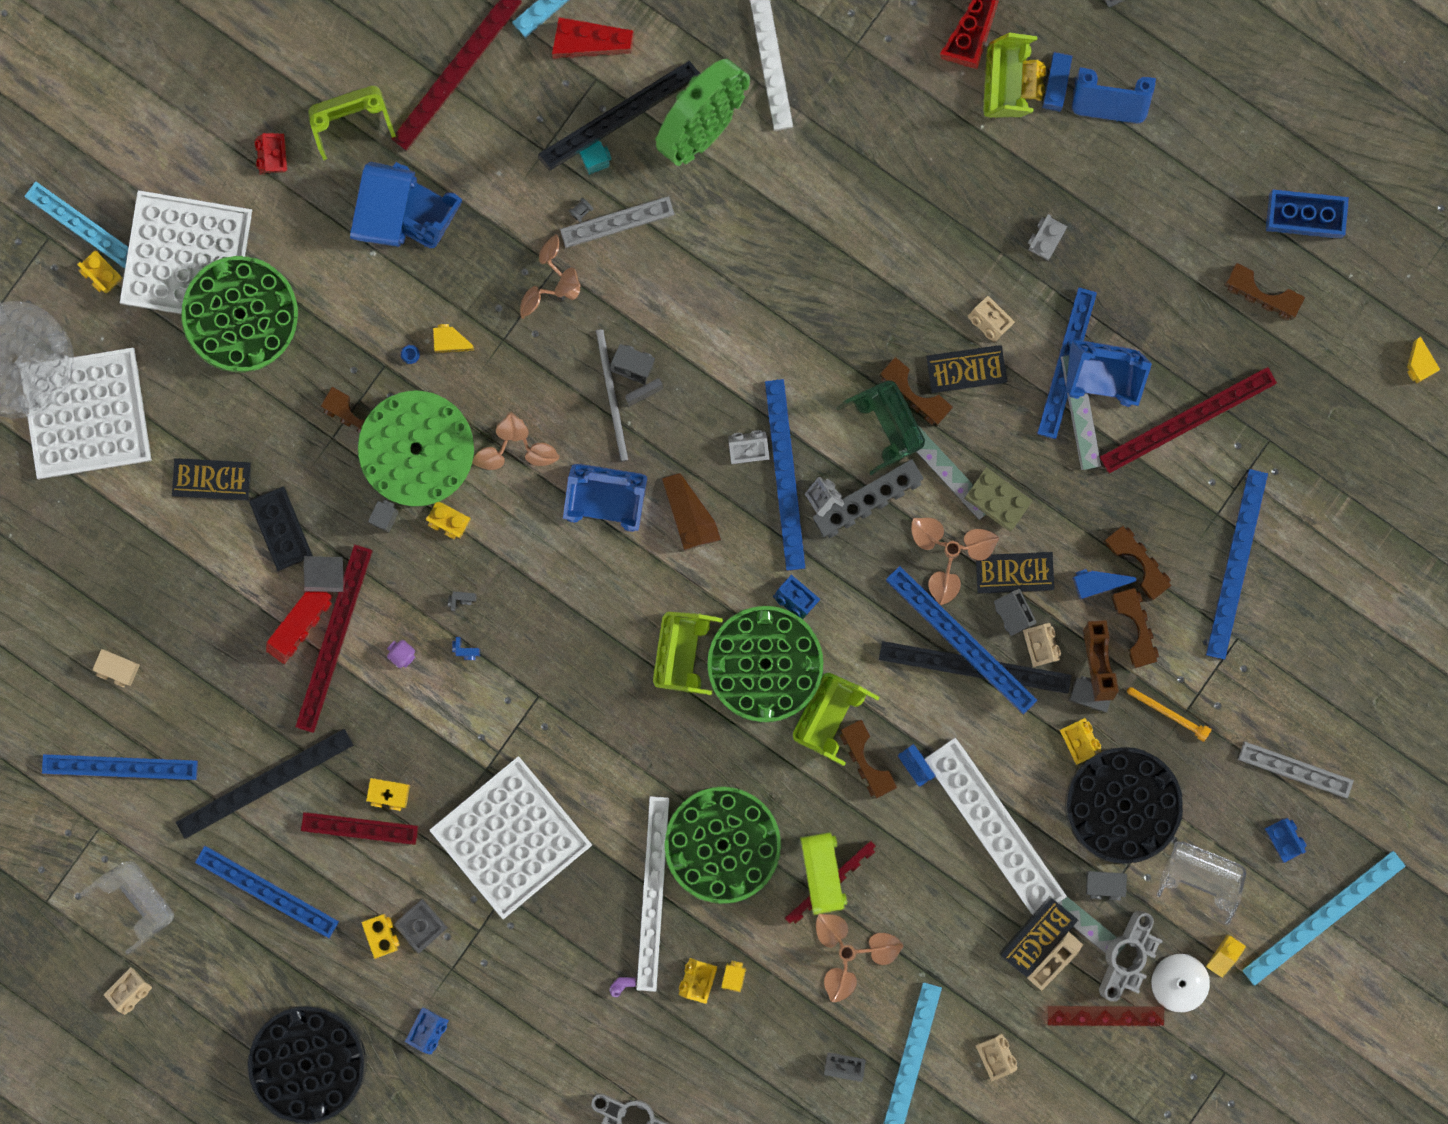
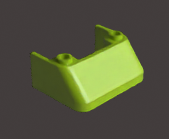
[983,33,1037,118]
[308,86,396,160]
[653,612,723,695]
[793,673,880,766]
[800,832,847,915]

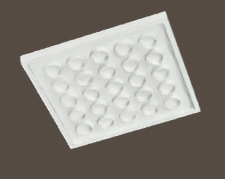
[120,190,252,316]
[20,348,152,479]
[429,756,592,919]

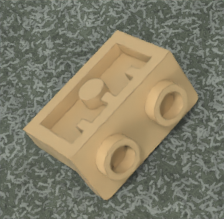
[968,296,1015,343]
[1023,623,1061,667]
[104,967,152,1015]
[976,1034,1018,1081]

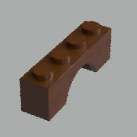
[1224,263,1305,321]
[880,357,953,426]
[321,387,364,433]
[1103,526,1172,601]
[1111,588,1159,669]
[1083,620,1119,701]
[839,719,897,799]

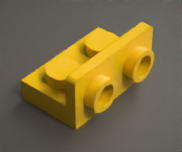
[1021,60,1046,101]
[77,250,122,294]
[425,502,471,540]
[1060,718,1101,765]
[679,958,717,1004]

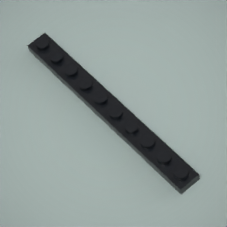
[538,60,701,171]
[879,641,1072,694]
[176,729,354,839]

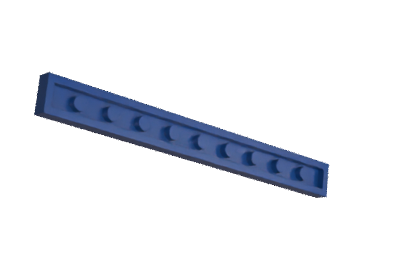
[765,379,805,571]
[1206,469,1268,660]
[886,566,1037,715]

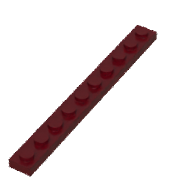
[391,0,522,152]
[1100,367,1277,474]
[295,544,373,733]

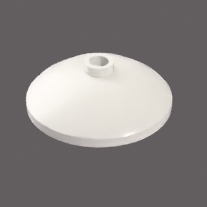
[1151,954,1210,1012]

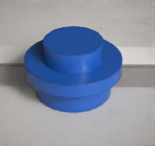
[401,345,420,364]

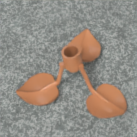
[520,234,581,319]
[472,412,560,470]
[911,518,999,605]
[816,914,903,1002]

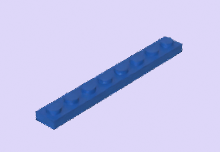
[1037,287,1097,439]
[42,754,198,780]
[195,846,339,938]

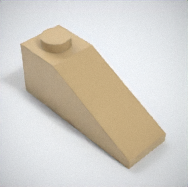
[1028,932,1083,991]

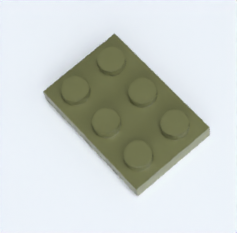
[964,467,1033,532]

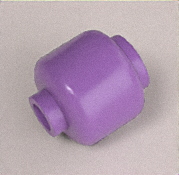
[387,640,415,668]

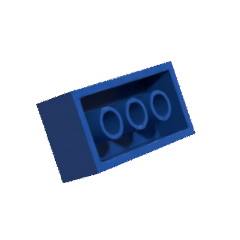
[1266,189,1349,239]

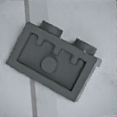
[824,1053,866,1082]

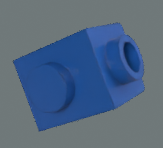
[452,637,480,660]

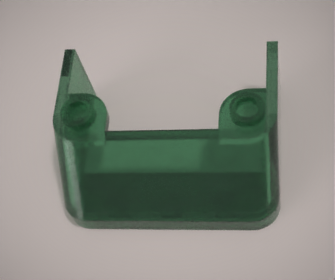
[836,380,925,475]

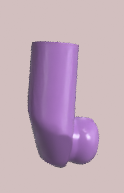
[610,977,636,997]

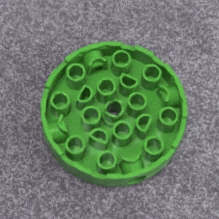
[655,59,750,166]
[181,256,298,373]
[357,391,474,506]
[708,606,823,722]
[665,787,781,903]

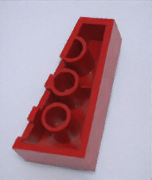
[940,0,999,69]
[552,17,634,59]
[266,591,332,665]

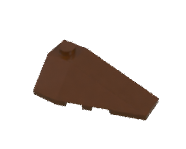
[662,473,721,552]

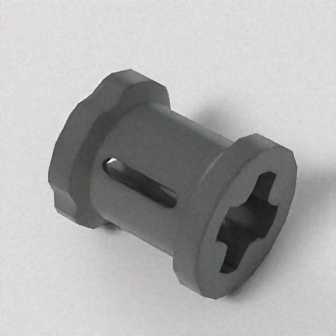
[568,197,593,223]

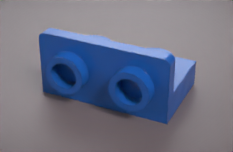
[773,574,820,619]
[898,744,936,786]
[1265,818,1307,863]
[405,1007,449,1055]

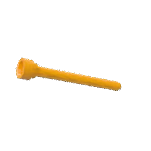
[1127,687,1211,742]

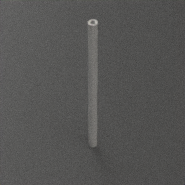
[596,329,628,462]

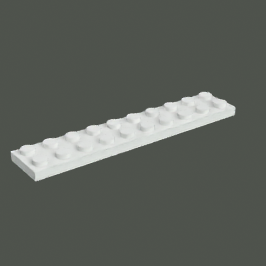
[925,738,1067,915]

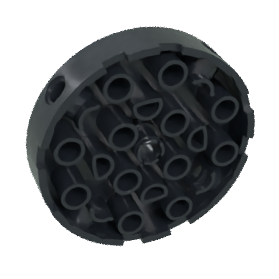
[1065,747,1183,864]
[248,1005,367,1124]

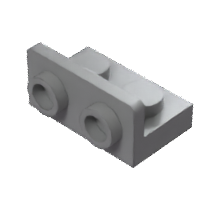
[1028,214,1067,261]
[728,430,769,464]
[805,477,845,517]

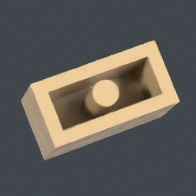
[93,649,140,687]

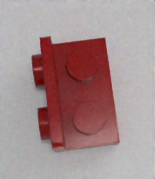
[255,133,287,174]

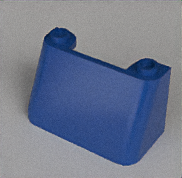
[1072,67,1156,123]
[350,161,417,247]
[393,162,462,248]
[1066,340,1152,407]
[563,464,647,532]

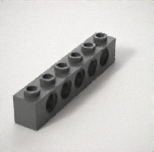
[812,459,924,539]

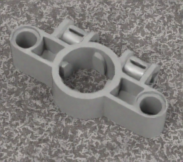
[1099,910,1163,1001]
[591,1093,669,1124]

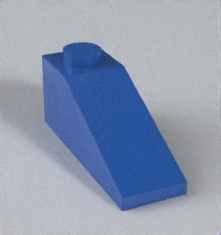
[1042,52,1072,112]
[1073,569,1136,600]

